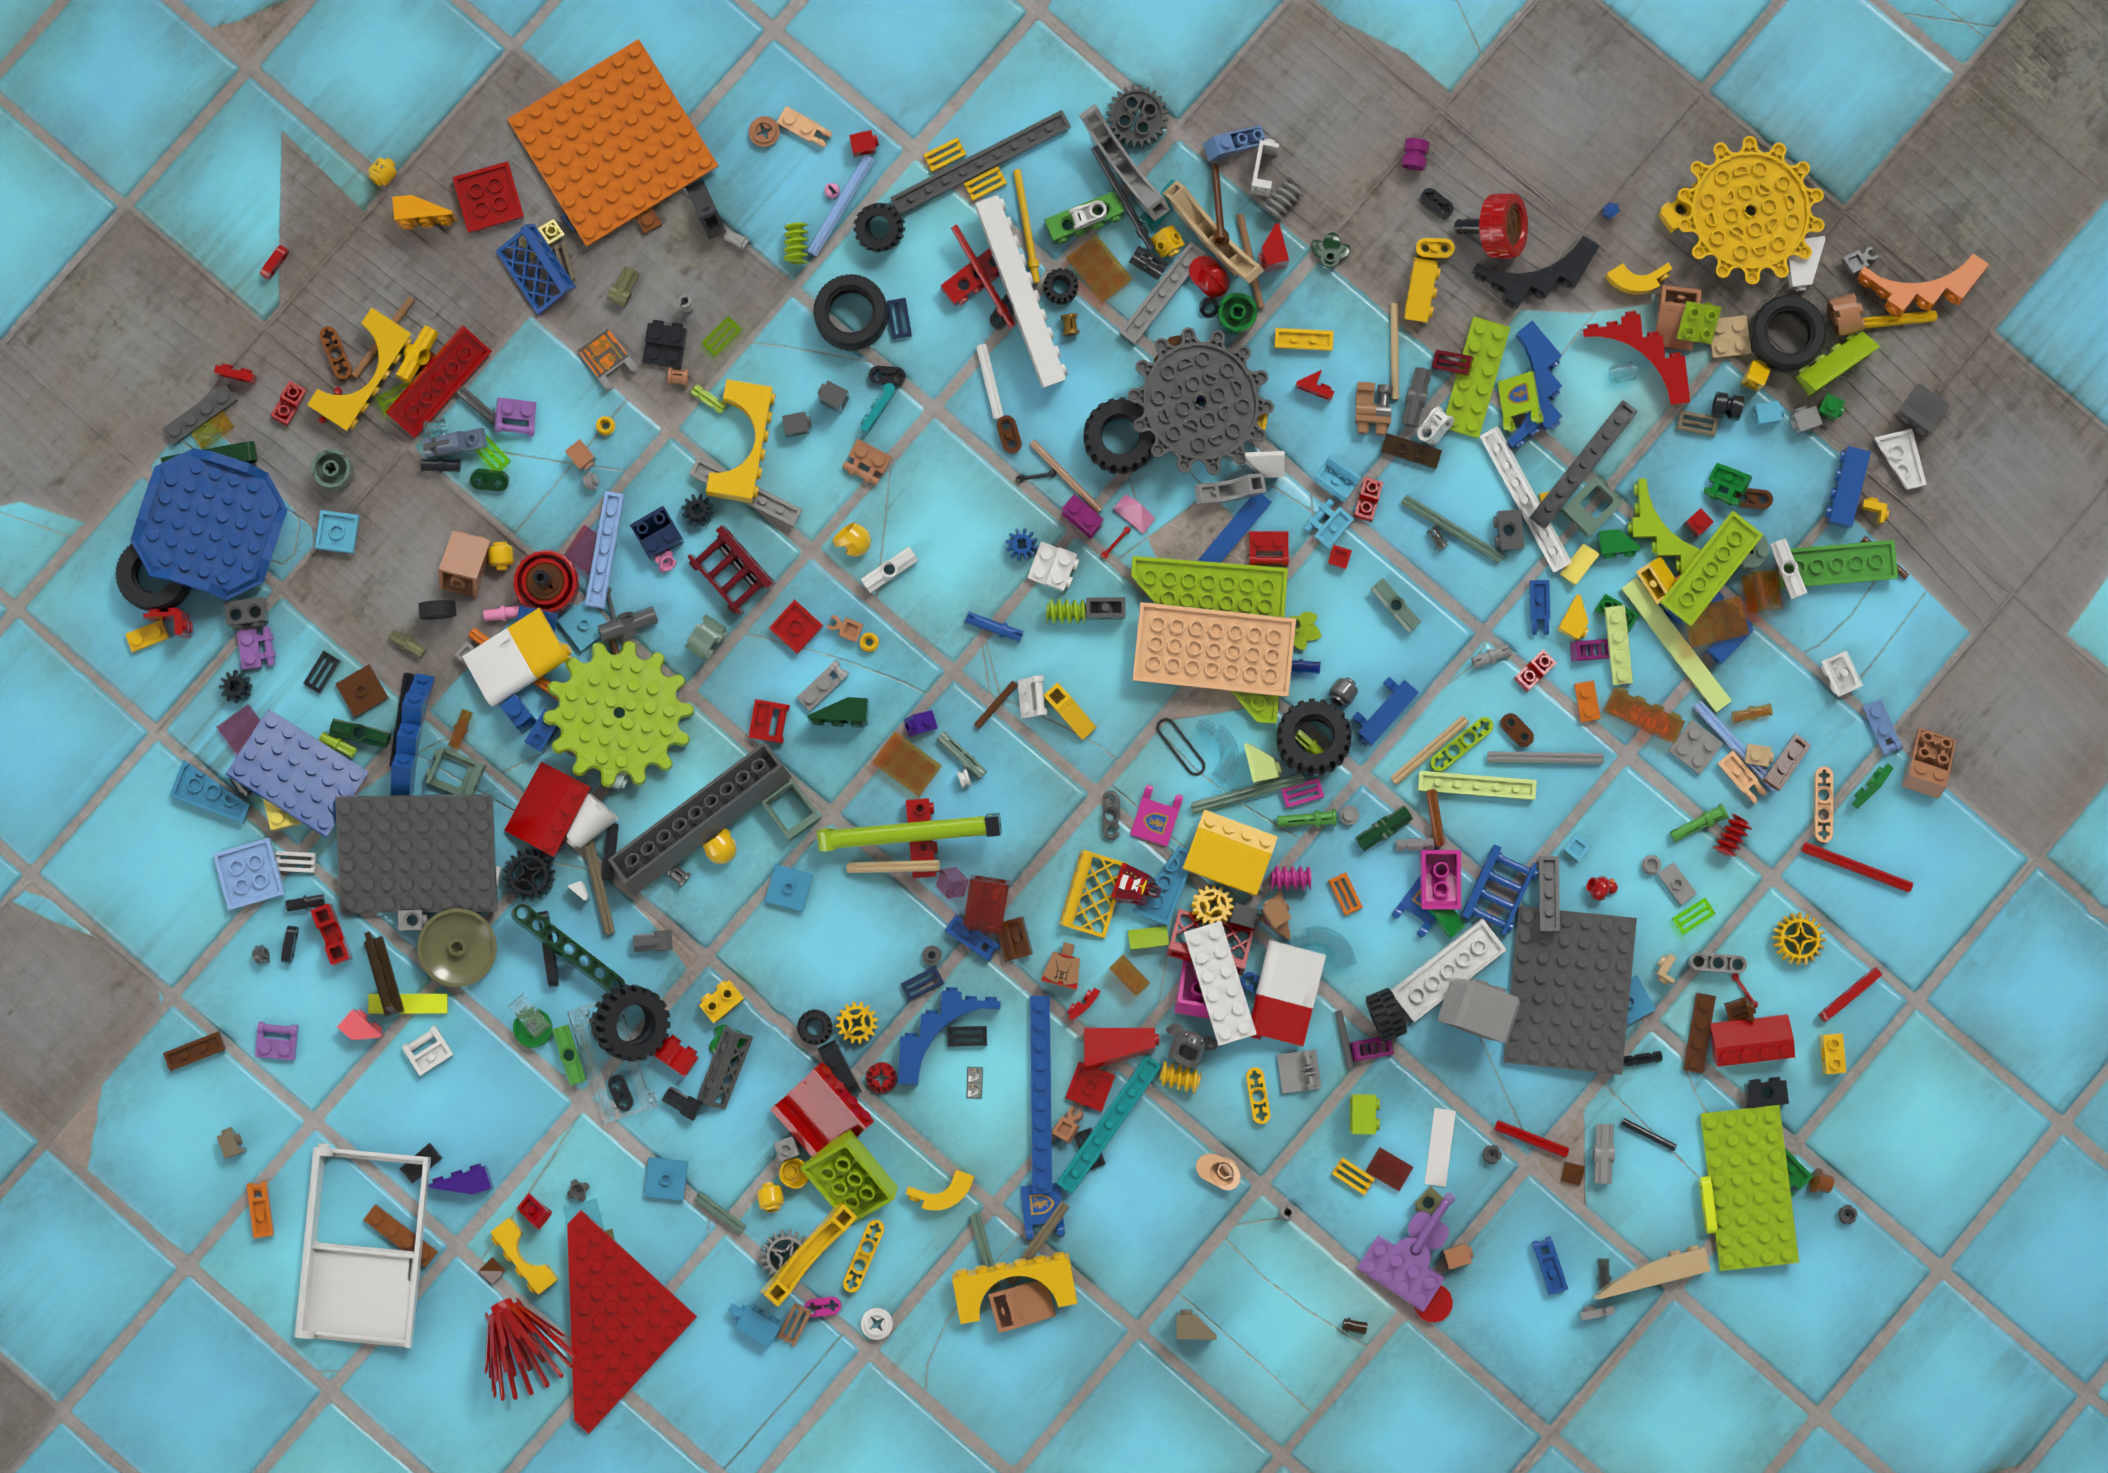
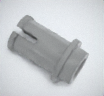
[724,229,750,250]
[1279,1204,1295,1220]

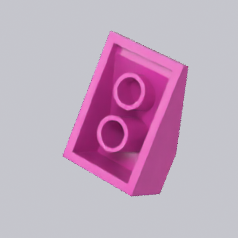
[1420,850,1461,909]
[1174,960,1210,1019]

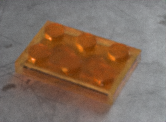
[1066,234,1133,304]
[1685,596,1750,648]
[872,731,942,797]

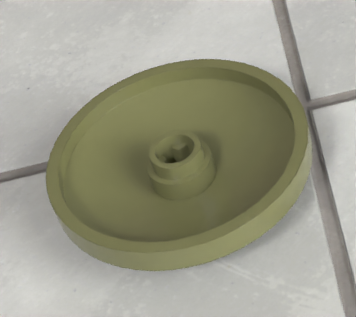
[417,908,497,987]

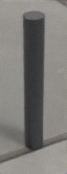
[1620,1118,1677,1151]

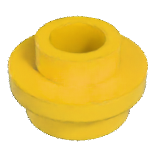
[596,416,616,436]
[859,632,879,652]

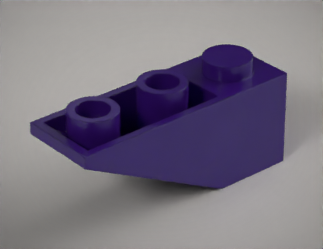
[428,1163,494,1195]

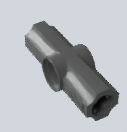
[1401,367,1432,428]
[597,606,658,643]

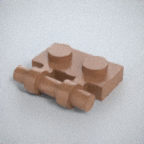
[842,439,892,486]

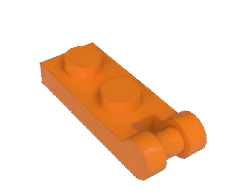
[247,1180,275,1238]

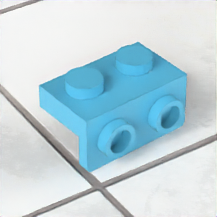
[1313,455,1361,502]

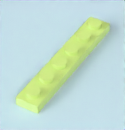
[1418,771,1537,800]

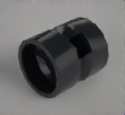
[1711,391,1744,421]

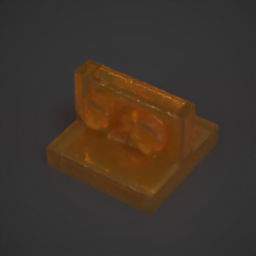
[1741,571,1783,615]

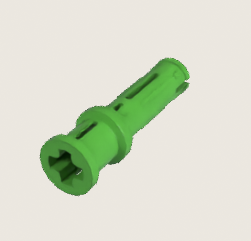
[1670,803,1729,843]
[1277,809,1337,828]

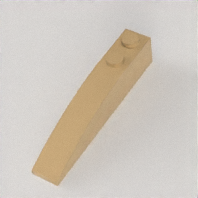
[1593,1245,1711,1300]

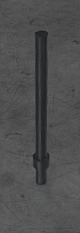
[1091,146,1155,250]

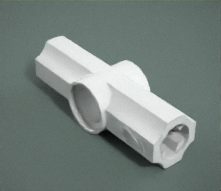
[1769,538,1807,599]
[861,547,919,593]

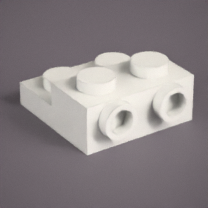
[1027,542,1080,592]

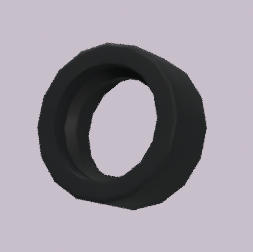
[418,600,457,620]

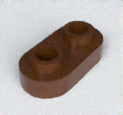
[997,415,1022,454]
[1735,488,1773,510]
[1500,713,1534,747]

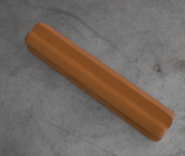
[1426,789,1445,846]

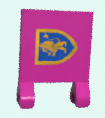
[1130,785,1183,846]

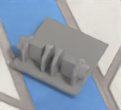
[1277,1049,1321,1094]

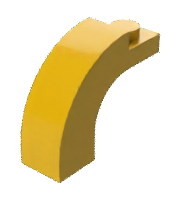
[905,1169,975,1210]

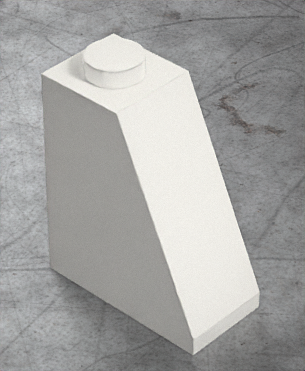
[1787,236,1825,292]

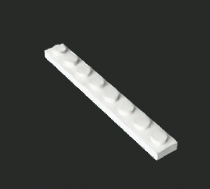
[1480,426,1572,572]

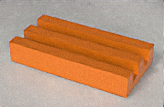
[1328,872,1363,916]

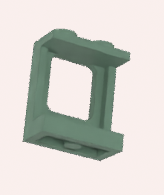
[1561,476,1623,538]
[425,746,487,795]

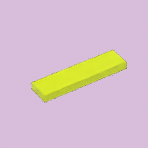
[368,994,448,1014]

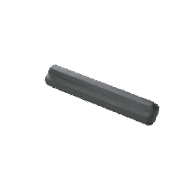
[456,386,505,426]

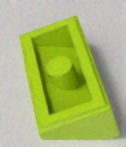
[1128,926,1169,950]

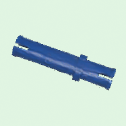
[965,611,1024,643]

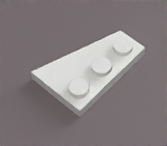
[1873,429,1927,490]

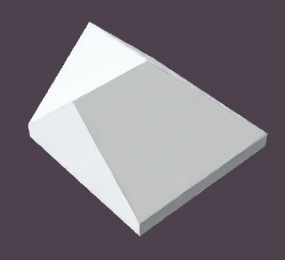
[1245,451,1285,480]

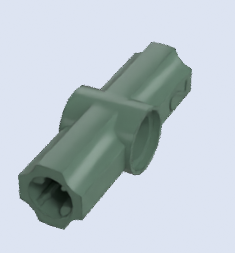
[1370,578,1421,634]

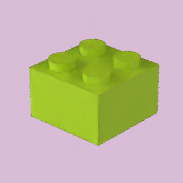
[1350,1094,1380,1134]

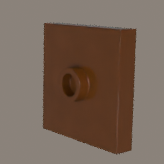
[335,664,389,718]

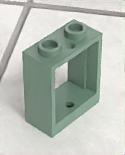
[761,779,821,841]

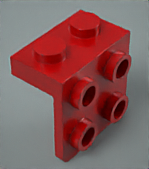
[143,608,194,639]

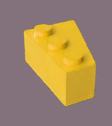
[1404,257,1441,323]

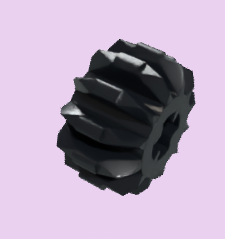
[681,494,714,527]
[219,670,253,703]

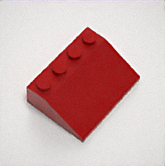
[504,761,593,857]

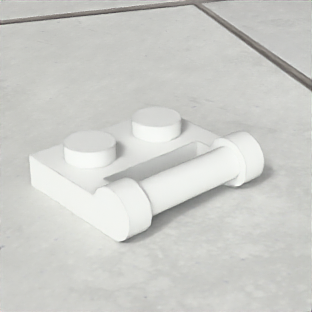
[1018,675,1047,719]
[402,1025,454,1076]

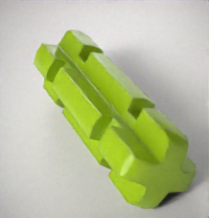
[691,385,727,414]

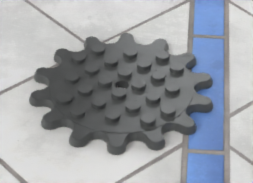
[1128,327,1274,475]

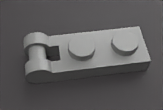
[797,660,849,712]

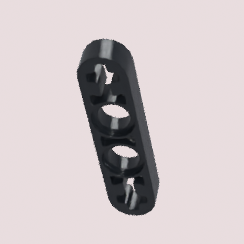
[538,910,559,988]

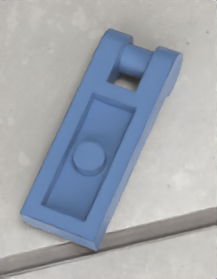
[1862,699,1903,757]

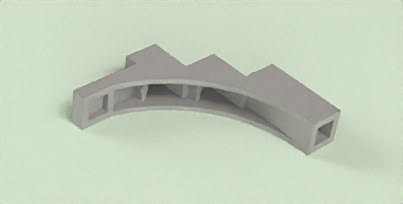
[1079,104,1170,221]

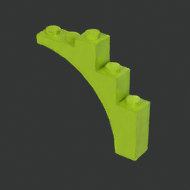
[1627,478,1701,576]

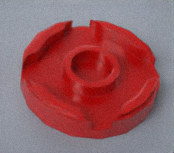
[1413,1285,1453,1323]

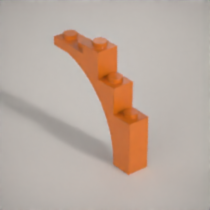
[1857,253,1989,318]

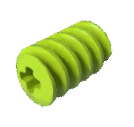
[783,222,809,265]
[1046,599,1086,624]

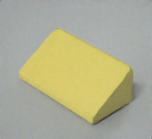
[1560,543,1600,586]

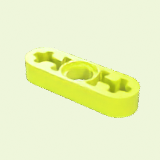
[1699,1176,1717,1234]

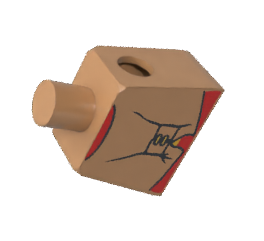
[1041,942,1080,990]

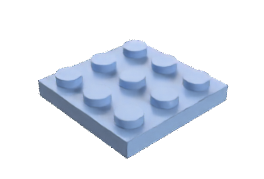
[213,838,286,911]

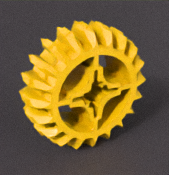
[1772,912,1826,965]

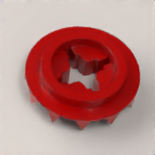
[866,1062,897,1094]

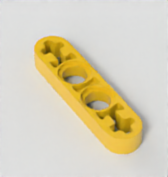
[843,1220,885,1292]

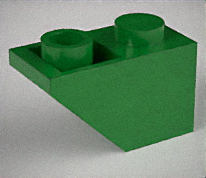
[1597,529,1641,559]

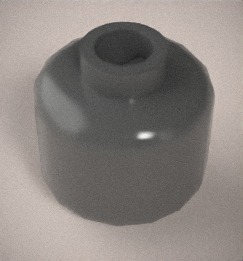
[1329,677,1358,707]

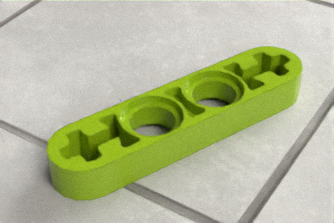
[1430,717,1493,772]

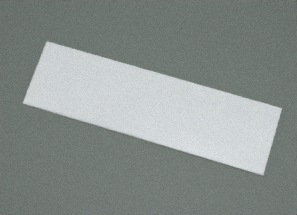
[1425,1108,1456,1187]

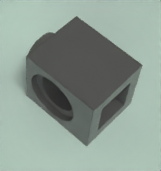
[782,412,812,438]
[1230,903,1261,929]

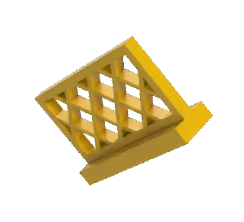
[1059,850,1127,938]

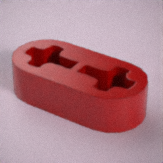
[260,245,290,280]

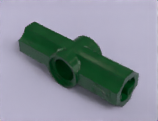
[329,718,391,749]
[1355,805,1413,851]

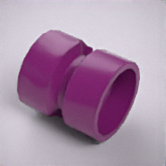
[1401,138,1430,171]

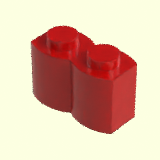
[654,1034,699,1077]

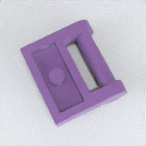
[494,397,537,437]
[255,1021,299,1060]

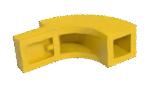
[1604,262,1672,295]

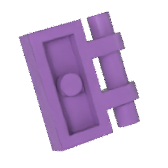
[237,626,276,670]

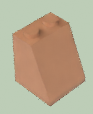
[439,530,491,598]

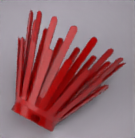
[485,1298,577,1401]

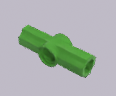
[552,1024,587,1086]

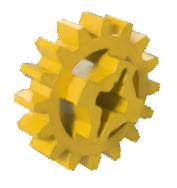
[1191,885,1234,926]
[836,1001,878,1044]

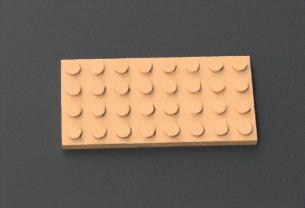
[1132,602,1296,697]

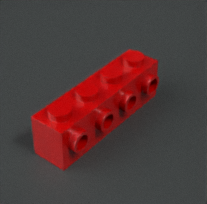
[906,798,940,879]

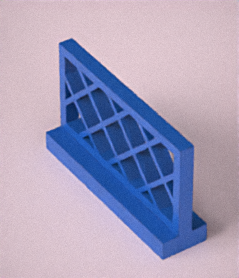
[496,224,577,315]

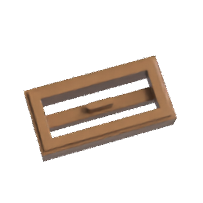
[777,1303,812,1347]

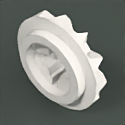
[861,1308,893,1340]

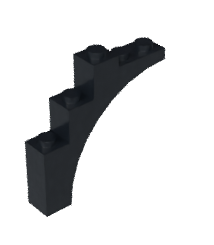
[1472,236,1600,309]

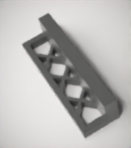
[697,1026,753,1110]

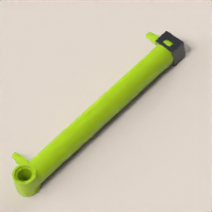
[816,813,1002,851]

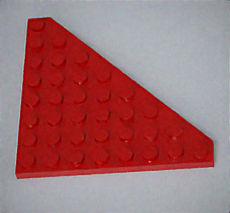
[567,1210,697,1434]

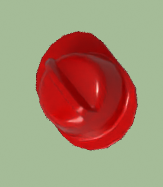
[1189,255,1230,298]

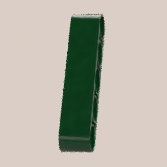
[161,441,258,464]

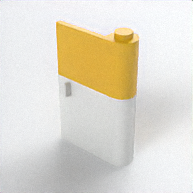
[462,608,572,707]

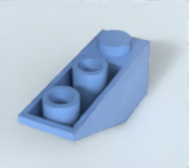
[1203,125,1266,162]

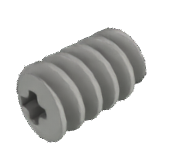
[1262,177,1303,220]

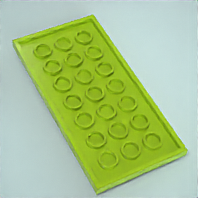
[1700,1105,1799,1271]

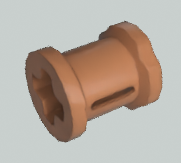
[668,368,689,386]

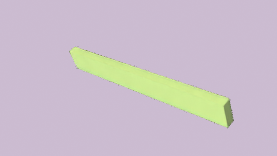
[1621,577,1732,713]

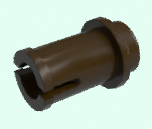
[1342,1317,1368,1335]

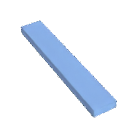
[585,491,625,609]

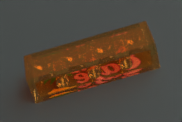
[1602,687,1685,744]

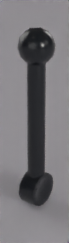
[1016,470,1056,483]

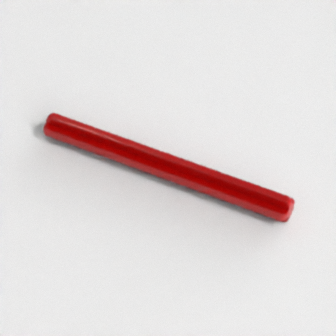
[1801,842,1913,892]

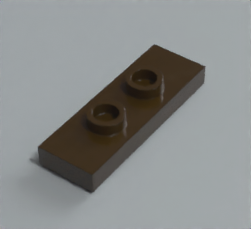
[1381,433,1442,469]

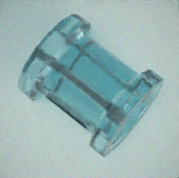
[423,419,447,438]

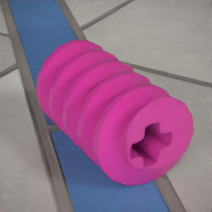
[1271,865,1311,891]

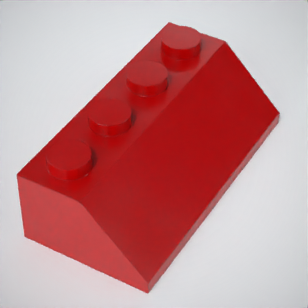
[1710,1014,1796,1067]

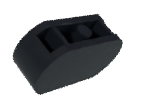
[818,1040,862,1096]

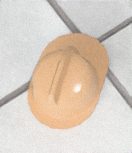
[1196,1153,1241,1190]

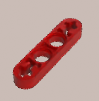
[1818,967,1883,1023]

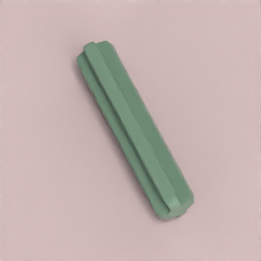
[695,1192,746,1234]

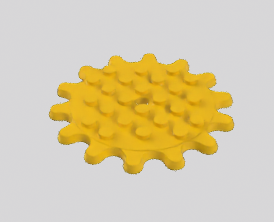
[1678,136,1825,285]

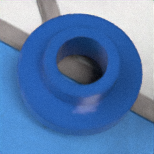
[1601,202,1620,219]

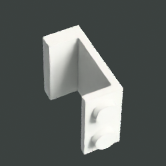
[1250,139,1279,197]

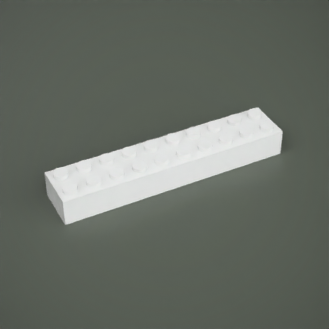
[974,195,1068,389]

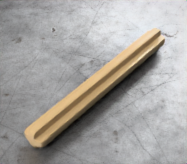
[1390,716,1469,785]
[847,860,940,873]

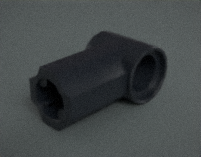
[662,1086,704,1121]

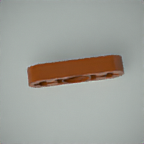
[319,326,353,381]

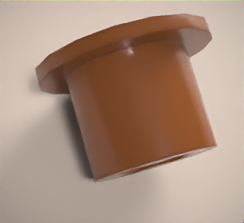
[1809,1168,1834,1193]

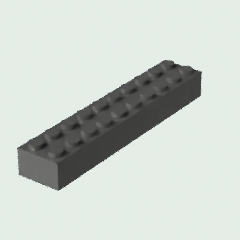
[608,742,792,896]

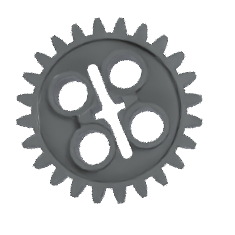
[1106,85,1169,148]

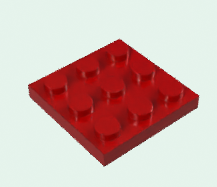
[452,161,525,233]

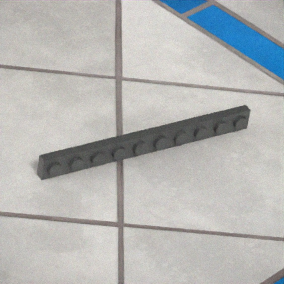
[890,110,1071,214]

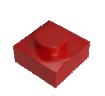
[1327,545,1352,570]

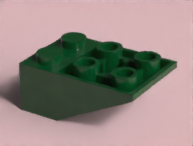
[807,697,869,728]

